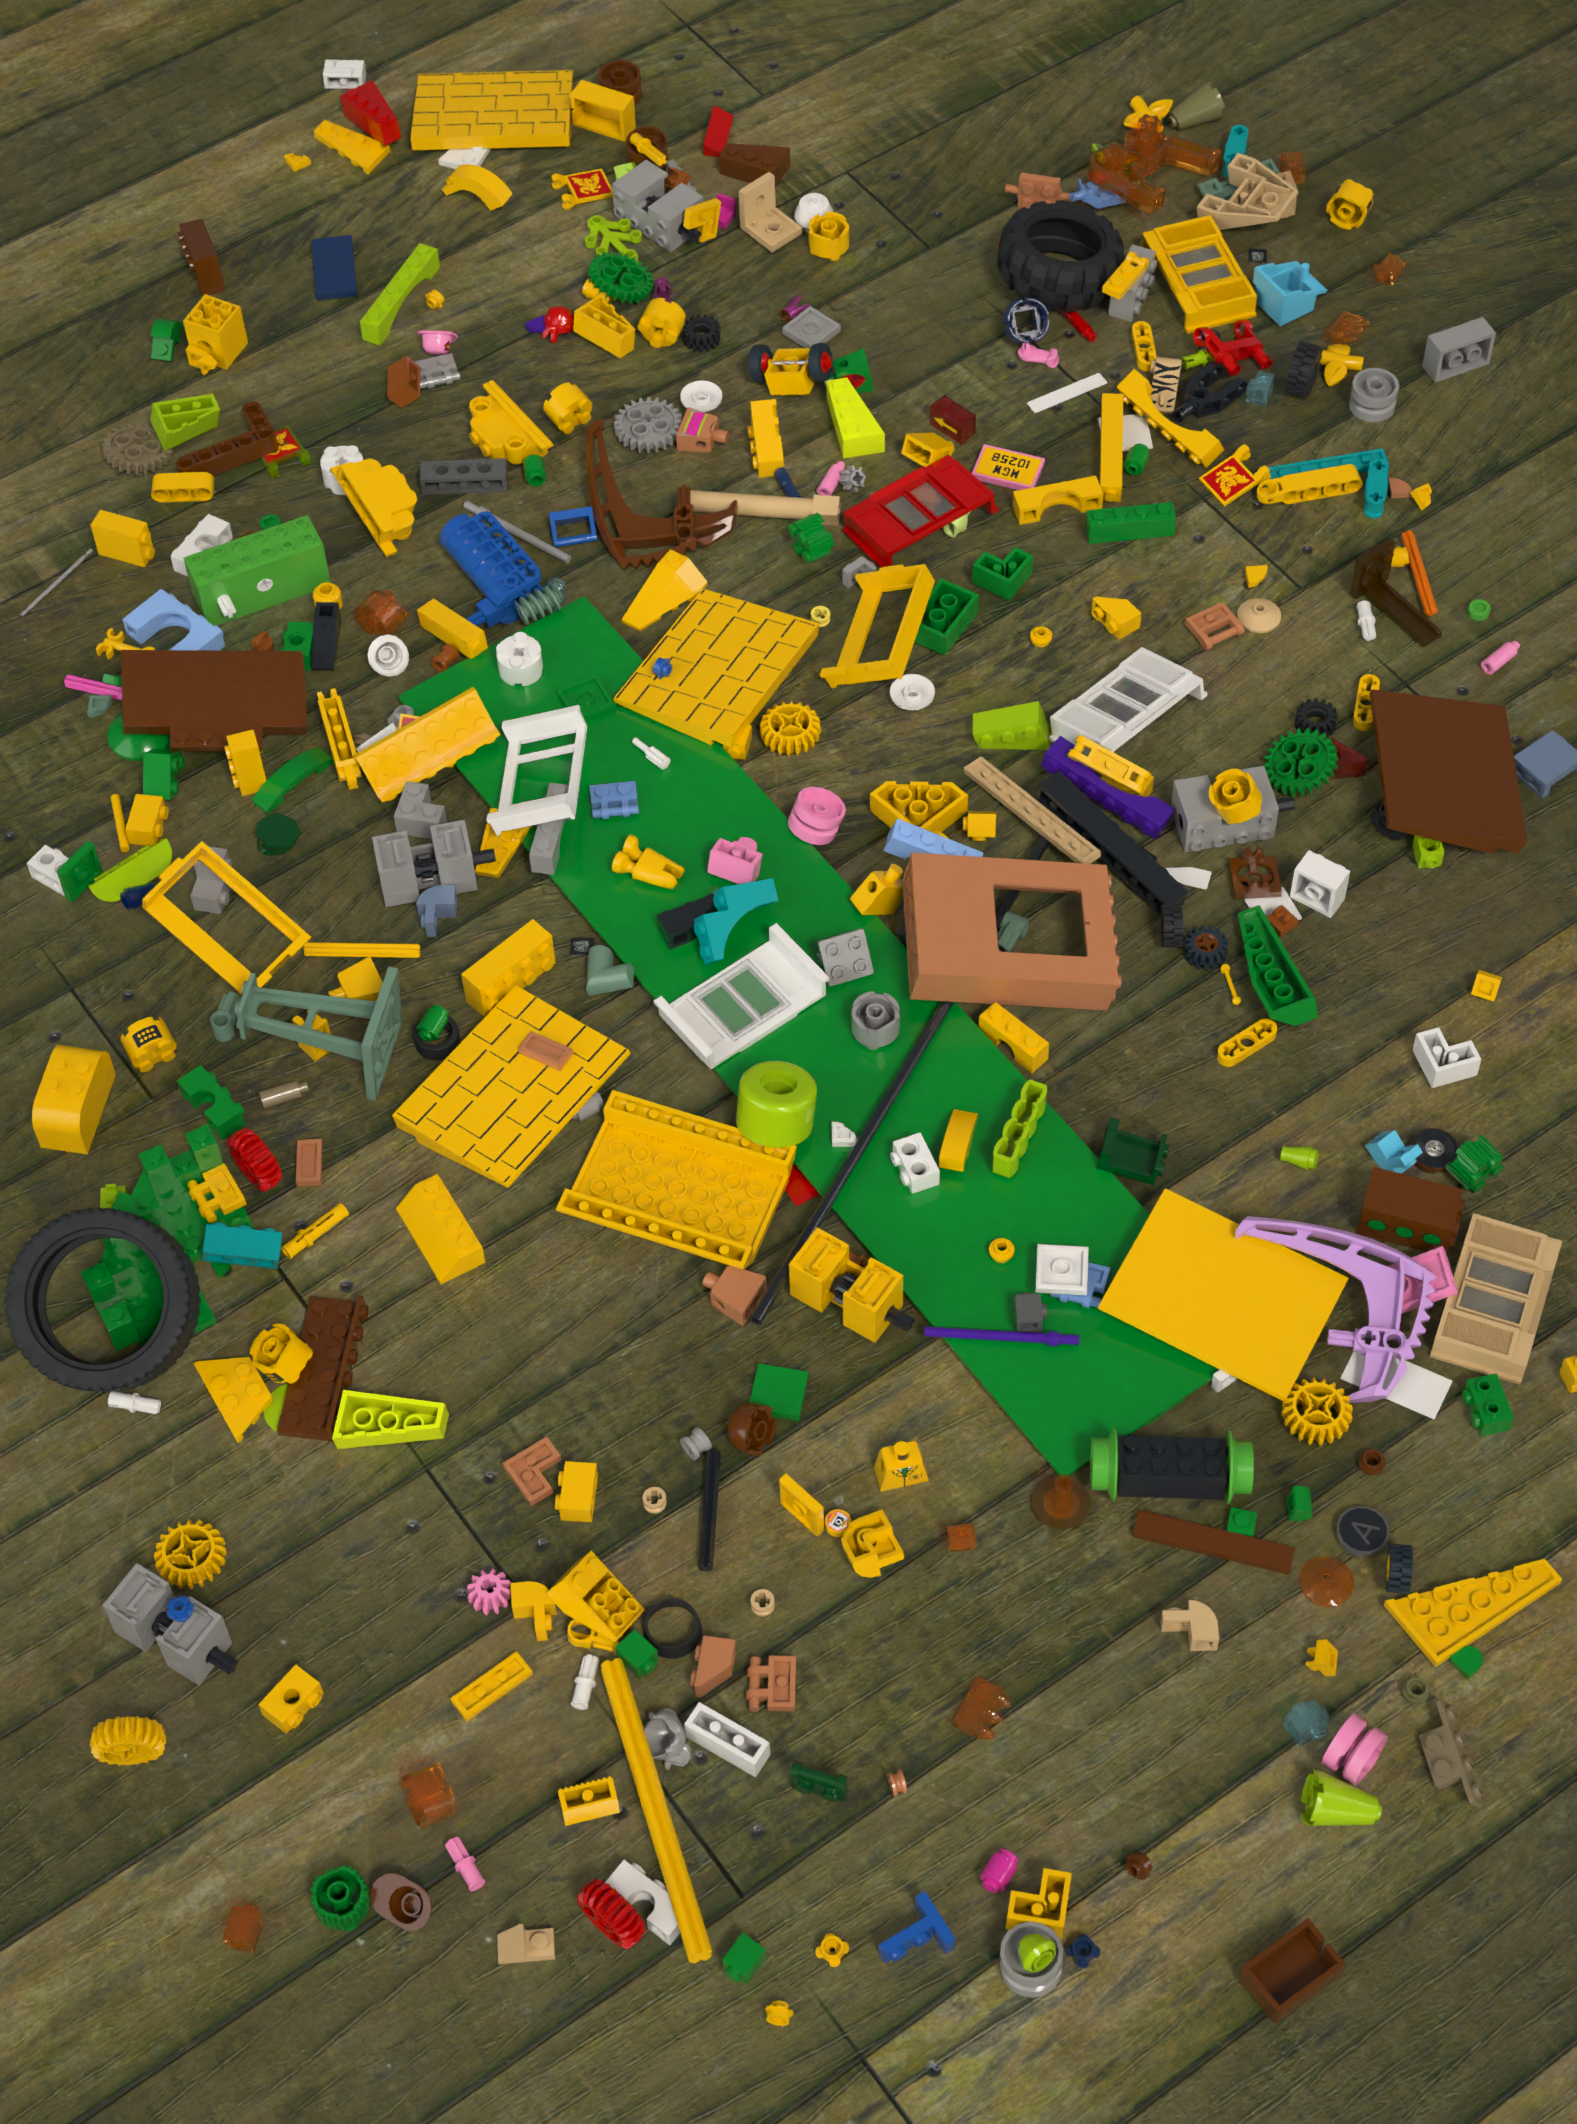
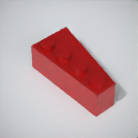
[339,80,401,146]

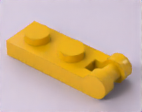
[1102,251,1150,300]

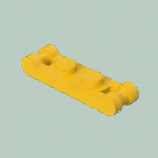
[1067,735,1151,795]

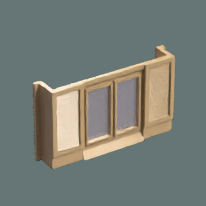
[1430,1213,1562,1385]

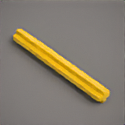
[303,942,421,958]

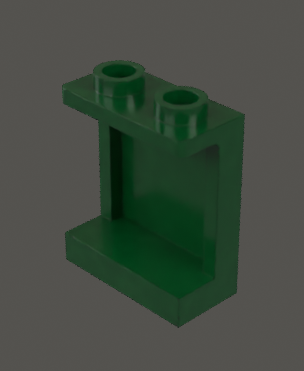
[1096,1117,1170,1185]

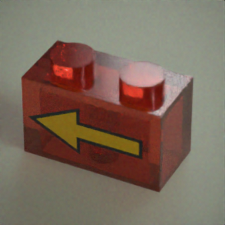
[930,395,976,445]

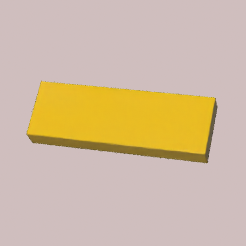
[450,1651,533,1722]

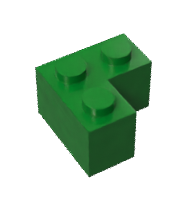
[972,547,1034,601]
[143,748,185,800]

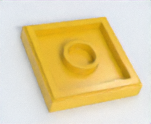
[779,1473,824,1537]

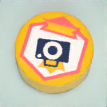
[825,1509,851,1537]

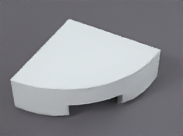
[832,1122,857,1147]

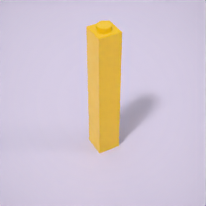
[1100,393,1123,502]

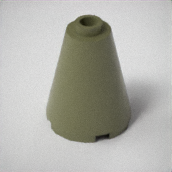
[1168,81,1226,130]

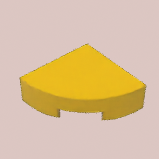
[284,153,311,172]
[1410,483,1432,511]
[1245,565,1267,588]

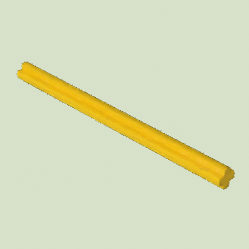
[601,1658,713,1963]

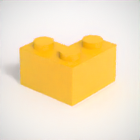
[1006,1868,1072,1939]

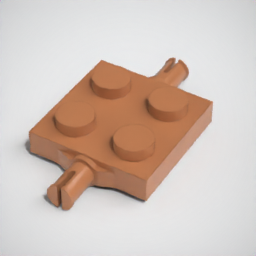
[1005,173,1072,209]

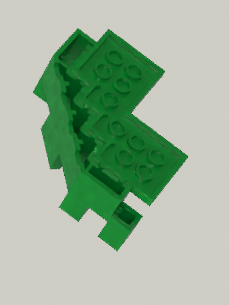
[81,1124,255,1351]

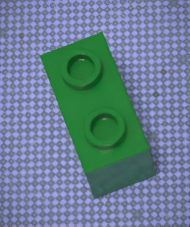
[280,622,314,671]

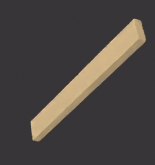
[964,756,1101,864]

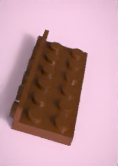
[277,1295,369,1442]

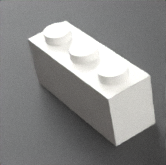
[684,1702,770,1777]

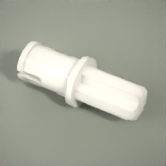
[1356,601,1376,642]
[108,1391,161,1414]
[571,1654,599,1710]

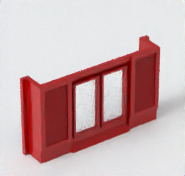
[841,454,999,568]

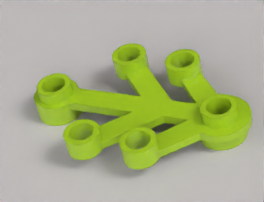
[585,215,642,263]

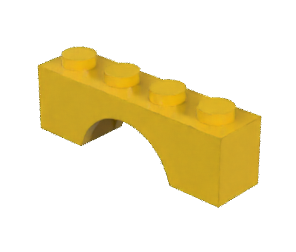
[1012,476,1103,525]

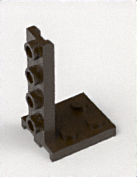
[1350,538,1442,647]

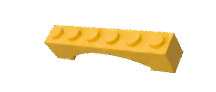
[1117,369,1224,468]

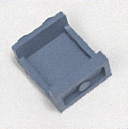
[1514,730,1577,799]

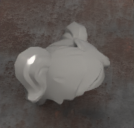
[644,1708,691,1770]

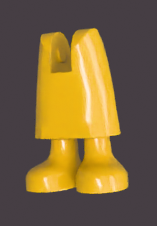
[612,834,685,889]

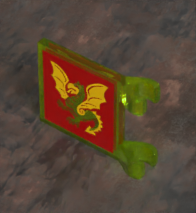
[260,426,311,478]

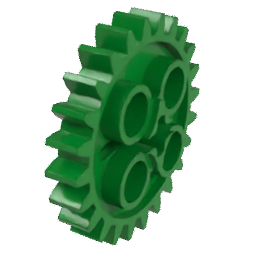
[588,251,654,304]
[1263,728,1339,797]

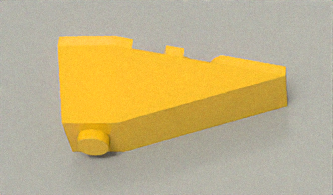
[621,549,708,631]

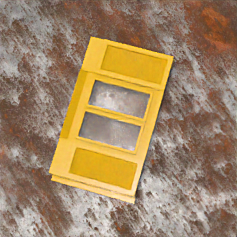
[1139,215,1257,334]

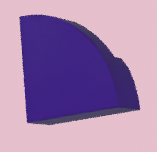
[525,315,546,333]

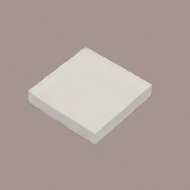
[1035,1244,1089,1295]

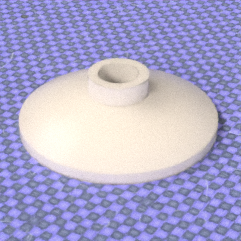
[680,381,722,412]
[890,674,935,710]

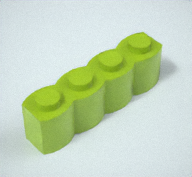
[992,1079,1047,1178]

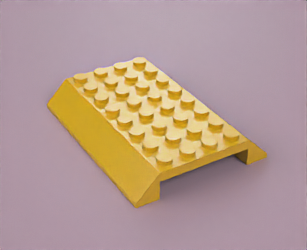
[556,1090,797,1270]

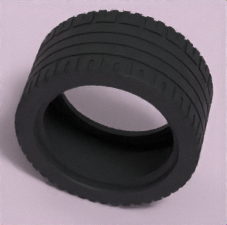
[5,1208,201,1392]

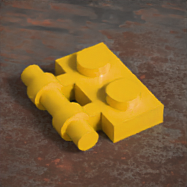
[187,1163,247,1223]

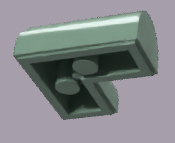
[586,945,634,996]

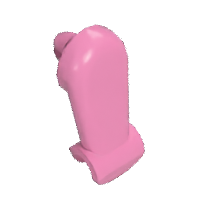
[1018,342,1059,368]

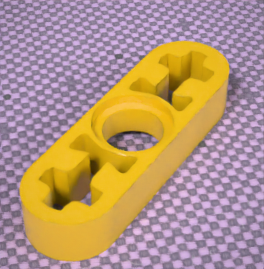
[1132,321,1157,371]
[1353,674,1380,731]
[1217,1019,1277,1067]

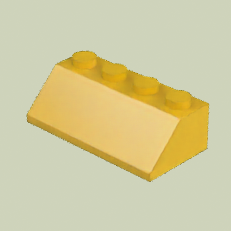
[396,1174,485,1285]

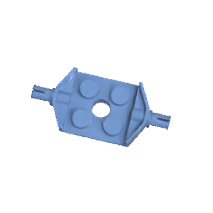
[1069,171,1142,208]

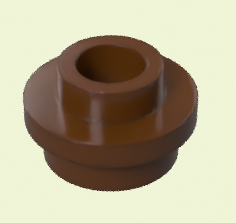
[1359,1449,1385,1475]
[1126,1852,1153,1880]

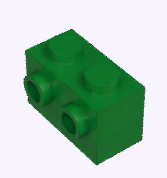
[1462,1373,1514,1437]

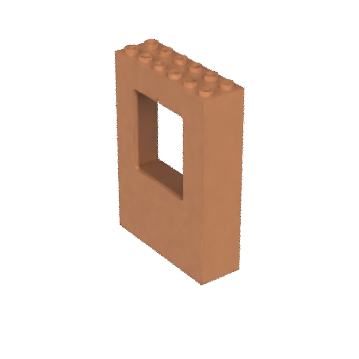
[903,852,1121,1011]

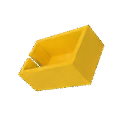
[570,80,636,142]

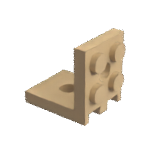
[739,172,802,252]

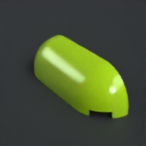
[88,838,172,902]

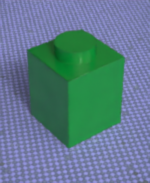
[615,1629,659,1679]
[722,1932,766,1985]

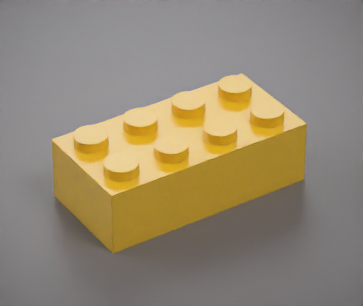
[461,919,556,1018]

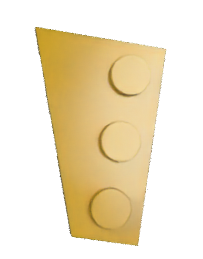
[475,808,531,878]

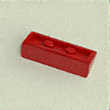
[704,106,733,157]

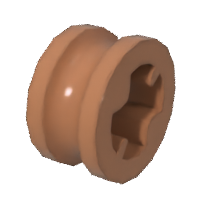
[887,1769,907,1797]

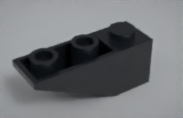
[312,602,342,671]
[657,894,718,950]

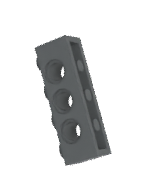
[420,458,508,495]

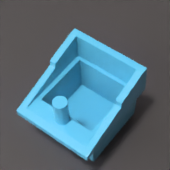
[1253,261,1327,326]

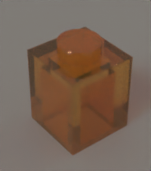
[1280,152,1306,184]
[223,1905,264,1953]

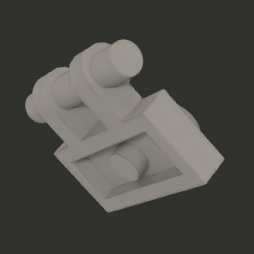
[414,353,460,389]

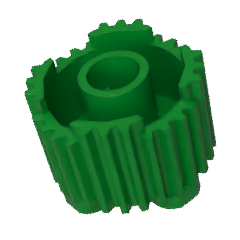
[788,512,835,564]
[1445,1134,1504,1193]
[310,1865,371,1932]

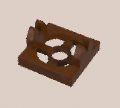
[1228,846,1282,900]

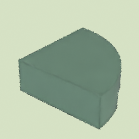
[87,695,113,718]

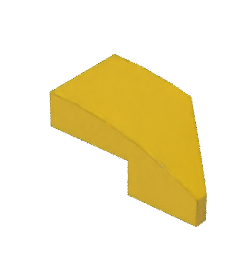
[186,344,218,375]

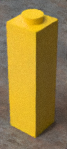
[417,599,488,659]

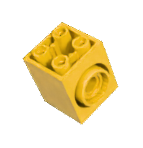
[183,294,248,370]

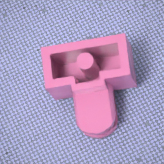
[707,837,763,884]

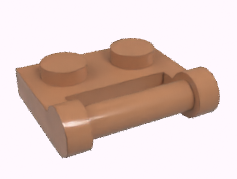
[1185,602,1244,651]

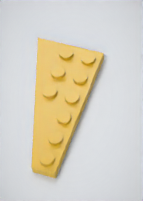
[1384,1559,1562,1668]

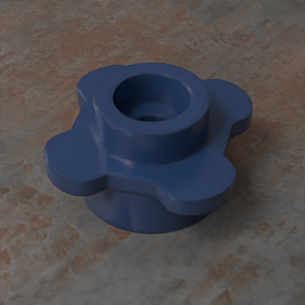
[1066,1934,1100,1969]

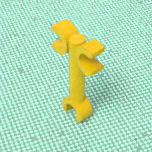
[96,628,156,659]

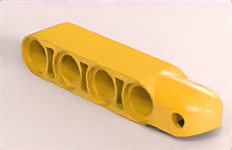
[1256,464,1363,504]

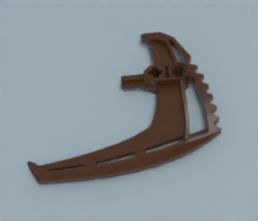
[586,418,738,571]

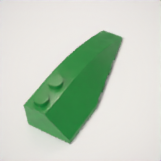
[1238,905,1318,1026]

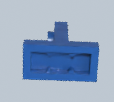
[879,1891,955,1964]

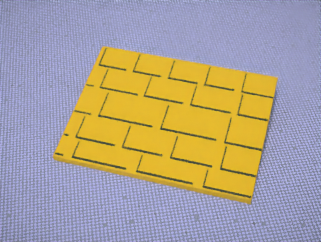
[411,70,573,150]
[613,588,819,748]
[392,985,630,1188]

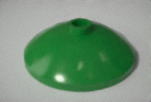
[107,713,170,761]

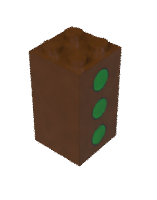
[1357,1167,1466,1254]

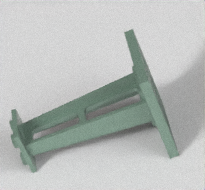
[234,966,403,1101]

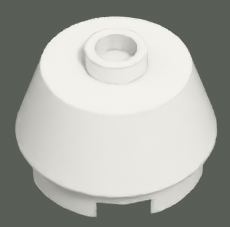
[794,193,834,233]

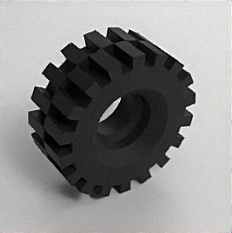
[1285,341,1323,398]

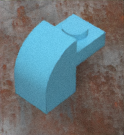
[1365,1130,1423,1174]

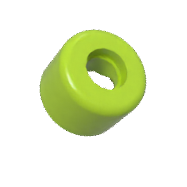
[736,1061,817,1148]

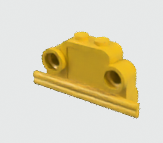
[469,380,553,464]
[330,459,417,557]

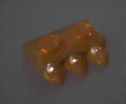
[1325,311,1371,345]
[953,1677,1012,1740]

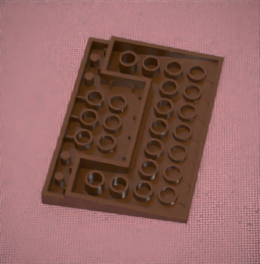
[1370,689,1527,854]

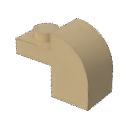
[1160,1600,1219,1651]

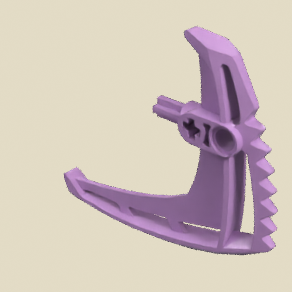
[1235,1216,1436,1403]

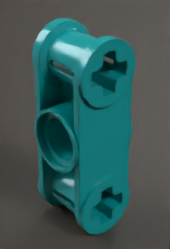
[1222,125,1248,178]
[1364,458,1389,519]

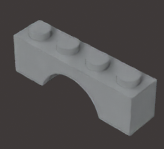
[529,783,570,875]

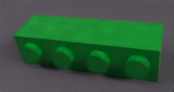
[1085,502,1176,544]

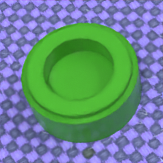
[1467,599,1491,621]

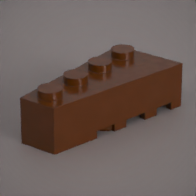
[177,219,226,297]

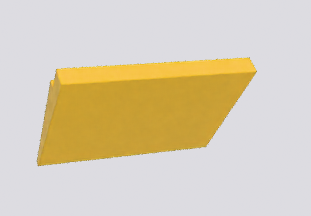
[1098,1188,1349,1402]

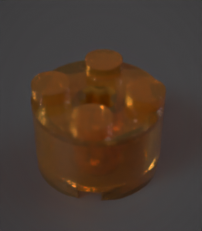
[355,590,408,636]
[400,1763,456,1829]

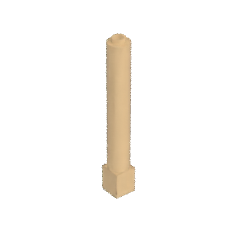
[691,490,841,526]

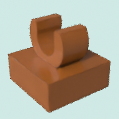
[664,167,691,190]
[1266,905,1299,938]

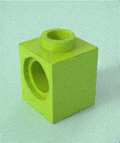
[1412,835,1444,869]

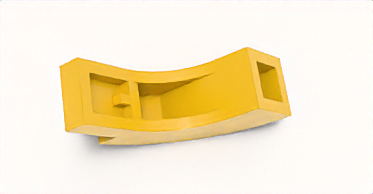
[442,164,513,211]

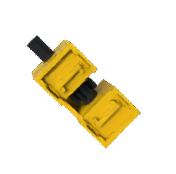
[789,1227,915,1343]

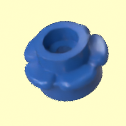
[653,657,673,679]
[167,1596,194,1622]

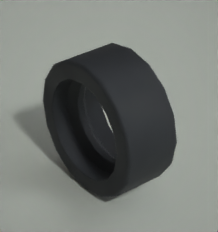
[413,1016,460,1060]

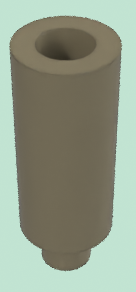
[259,1080,309,1108]

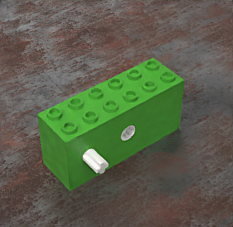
[183,515,331,626]

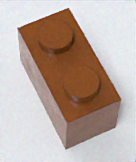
[387,355,420,409]

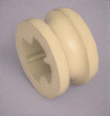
[642,1487,667,1514]
[750,1589,775,1617]

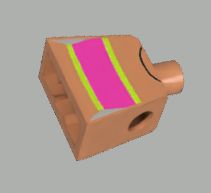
[676,407,729,453]

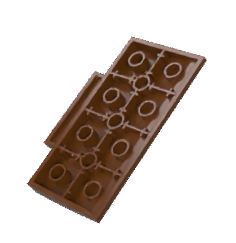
[121,650,307,751]

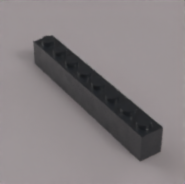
[1035,771,1188,916]

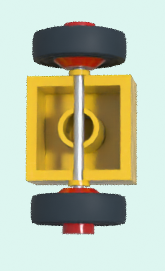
[749,343,833,396]

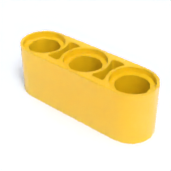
[151,472,214,502]

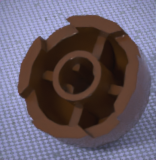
[727,1402,777,1456]

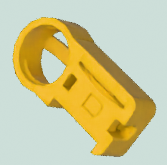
[567,1619,623,1655]

